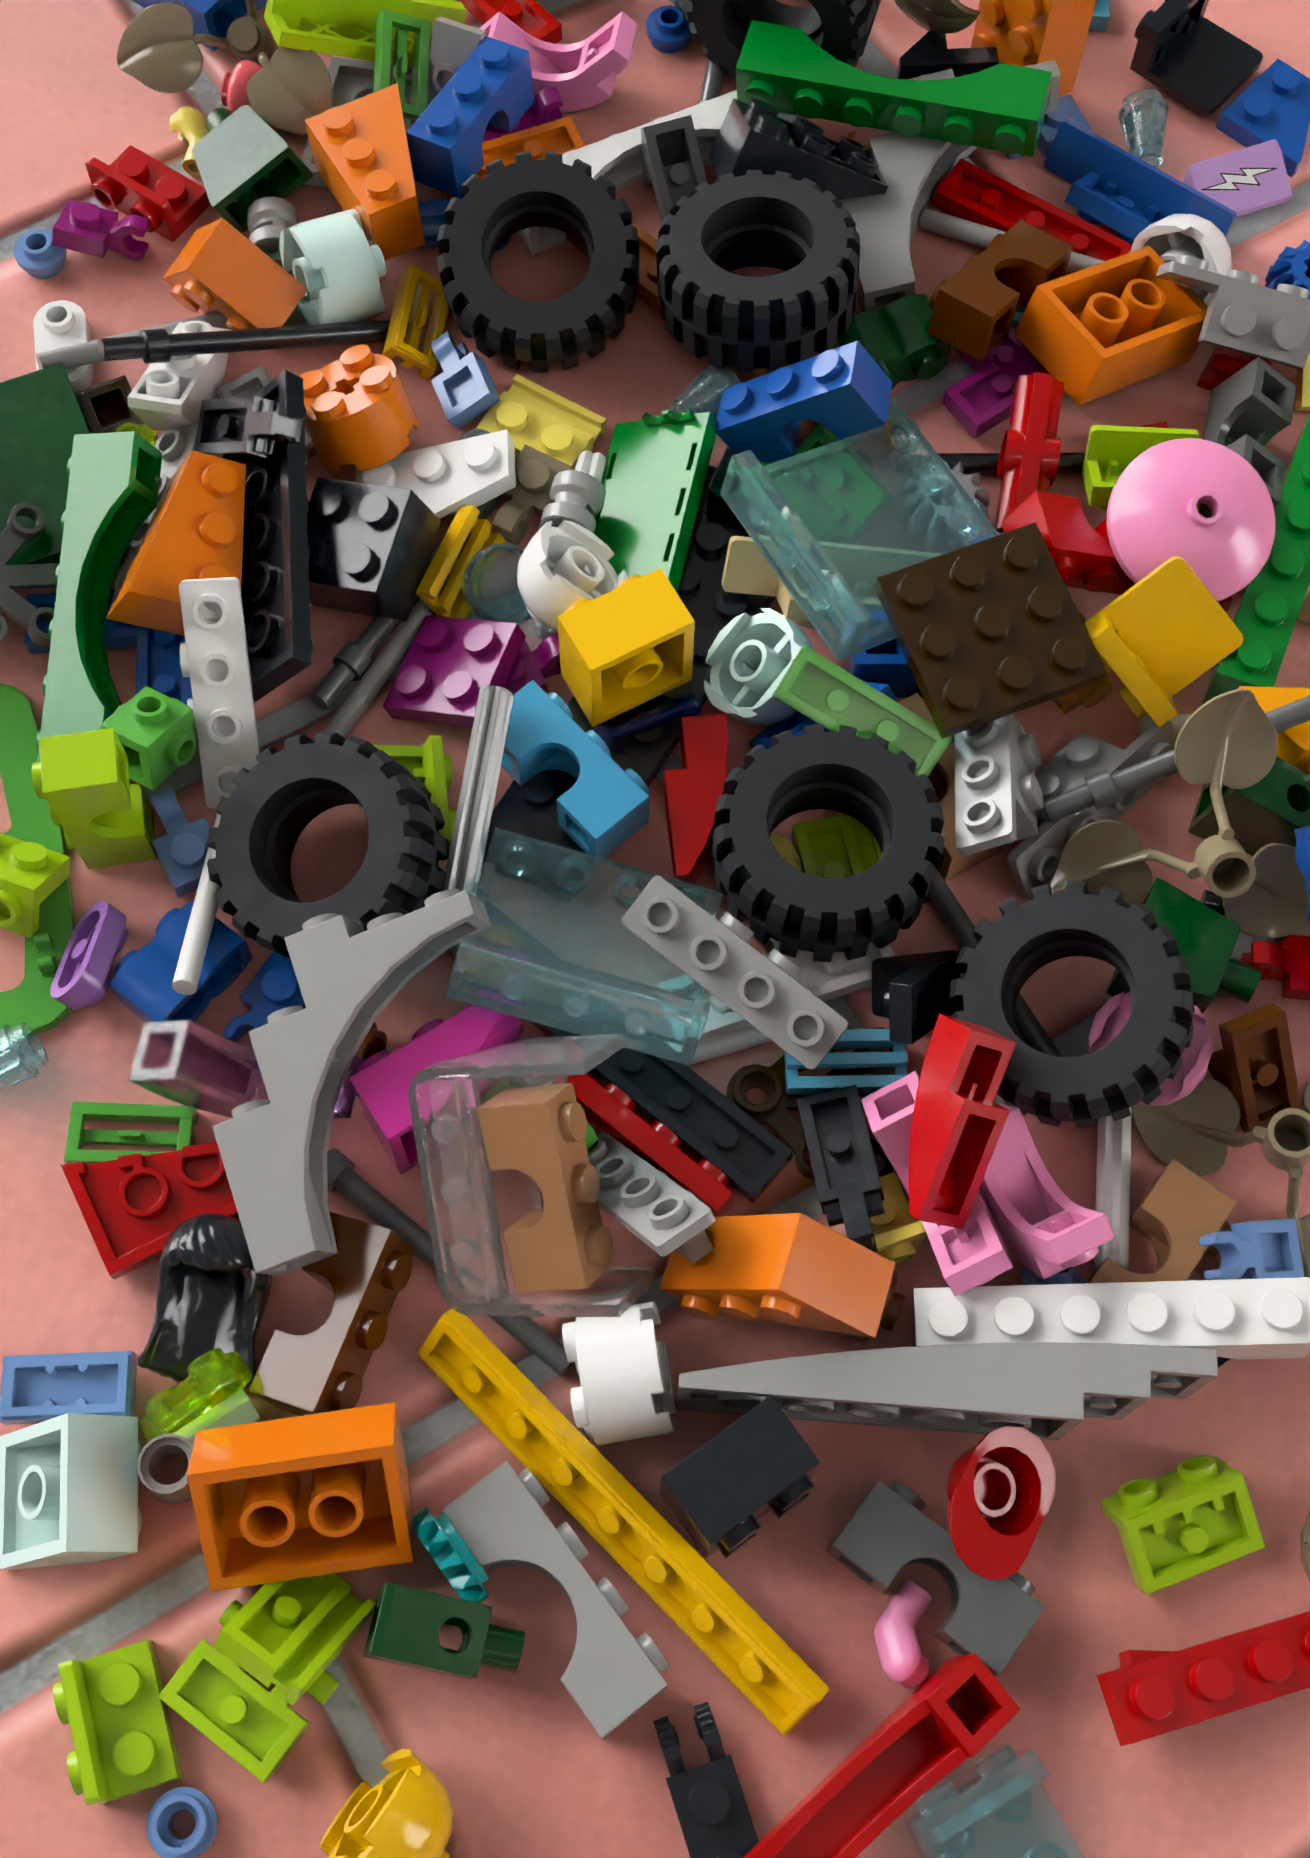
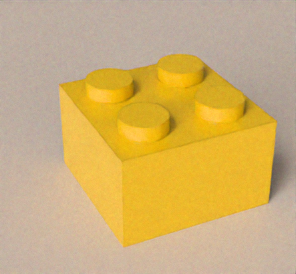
[557,568,695,727]

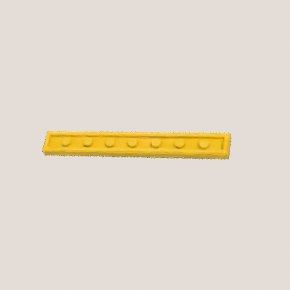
[417,1306,830,1737]

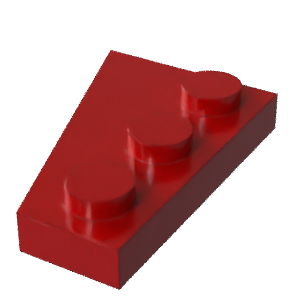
[61,1142,239,1279]

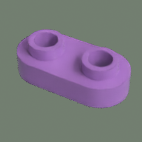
[50,901,128,1011]

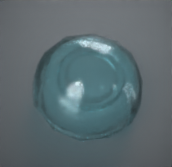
[462,544,532,625]

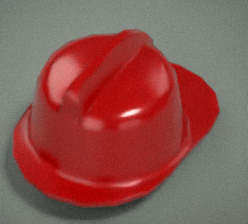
[947,1425,1056,1580]

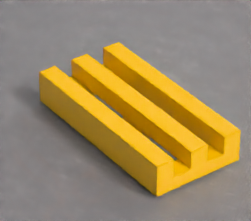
[382,263,449,379]
[416,505,505,619]

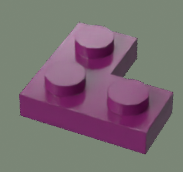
[942,326,1050,439]

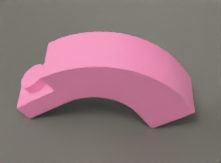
[479,11,637,113]
[860,1071,1013,1296]
[979,1104,1115,1279]

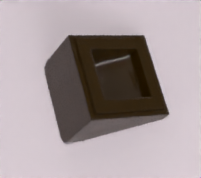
[75,375,146,434]

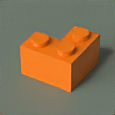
[162,218,308,330]

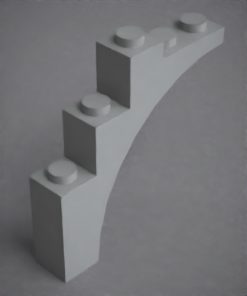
[839,60,1061,312]
[212,889,492,1276]

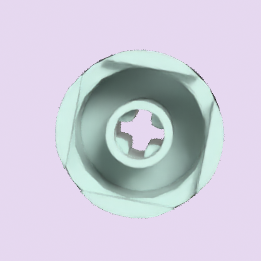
[280,208,387,325]

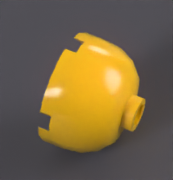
[319,1748,453,1858]

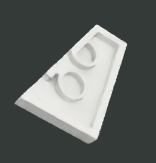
[356,429,516,519]

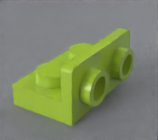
[1100,1455,1265,1595]
[53,1639,183,1805]

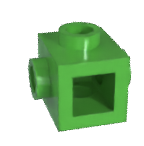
[100,686,198,791]

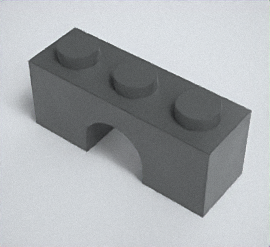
[1199,357,1296,518]
[827,1480,1045,1677]

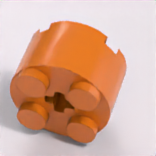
[299,344,419,472]

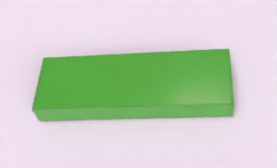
[772,645,953,777]

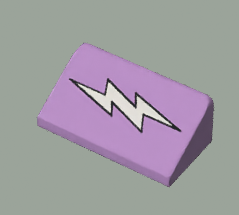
[1183,139,1292,217]

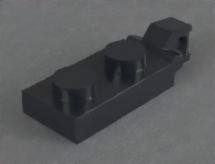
[194,395,303,459]
[797,1084,885,1252]

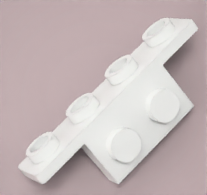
[179,577,259,808]

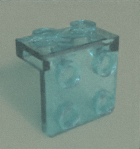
[905,1744,1084,1858]

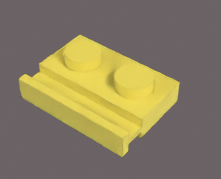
[476,374,606,470]

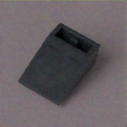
[709,98,889,200]

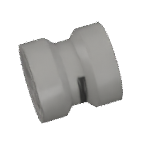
[247,197,299,255]
[539,470,606,534]

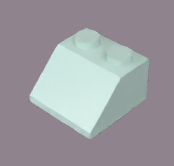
[0,1413,142,1570]

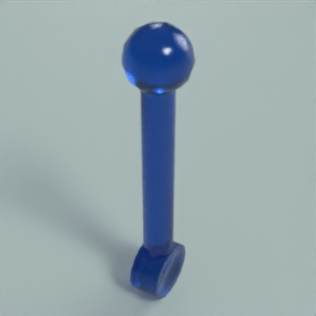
[592,694,703,748]

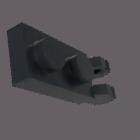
[653,1701,759,1858]

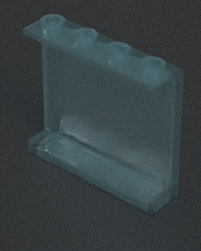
[720,400,999,661]
[445,827,723,1066]

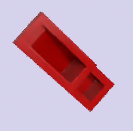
[664,713,729,897]
[908,1013,1016,1229]

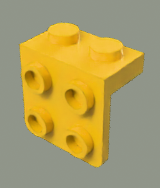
[1084,556,1243,727]

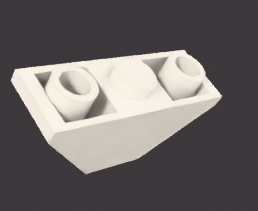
[127,321,230,431]

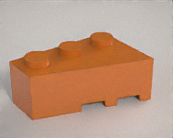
[305,83,426,261]
[106,450,246,636]
[659,1213,896,1338]

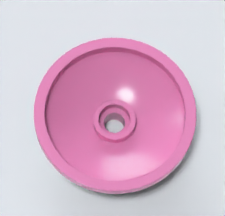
[1106,438,1275,602]

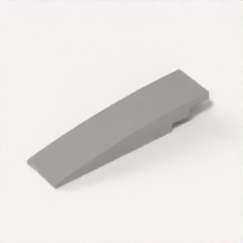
[676,1342,1218,1440]

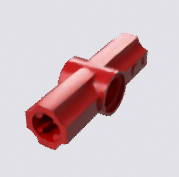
[994,372,1064,534]

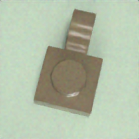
[492,444,573,546]

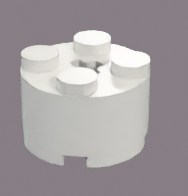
[562,1301,677,1446]

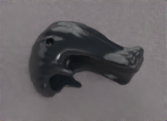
[138,1213,272,1389]

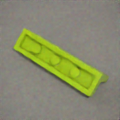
[264,0,467,68]

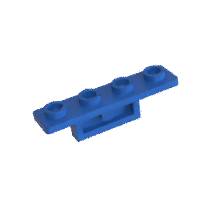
[1044,120,1237,244]

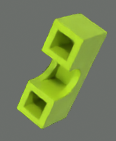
[32,728,157,869]

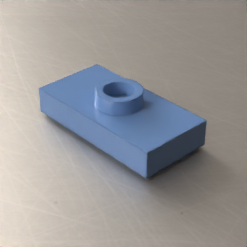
[0,1351,138,1425]

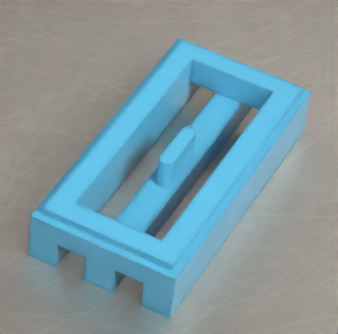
[784,1029,908,1095]

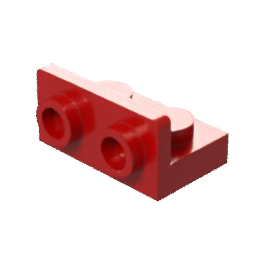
[85,145,211,242]

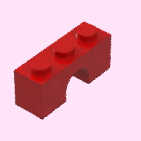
[1001,490,1135,595]

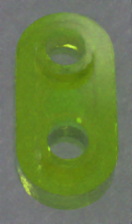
[138,1348,253,1442]

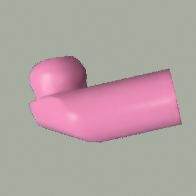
[874,1579,933,1688]

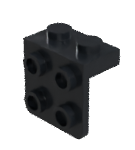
[1130,0,1263,115]

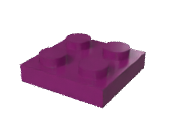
[382,615,526,728]

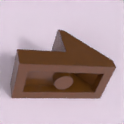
[1207,1003,1302,1133]

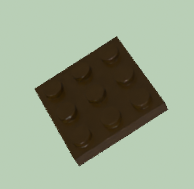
[874,522,1107,739]

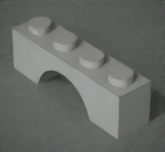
[442,1461,670,1740]

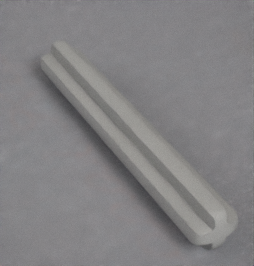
[442,686,514,897]

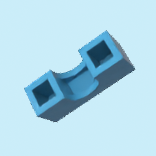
[501,680,650,864]

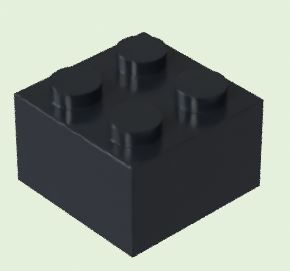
[307,477,441,621]
[660,1395,820,1559]

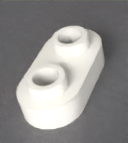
[33,300,94,396]

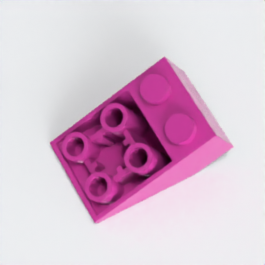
[349,981,523,1175]

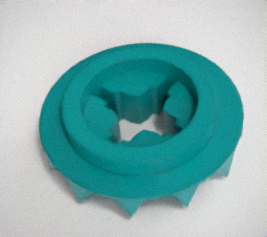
[413,1507,489,1603]

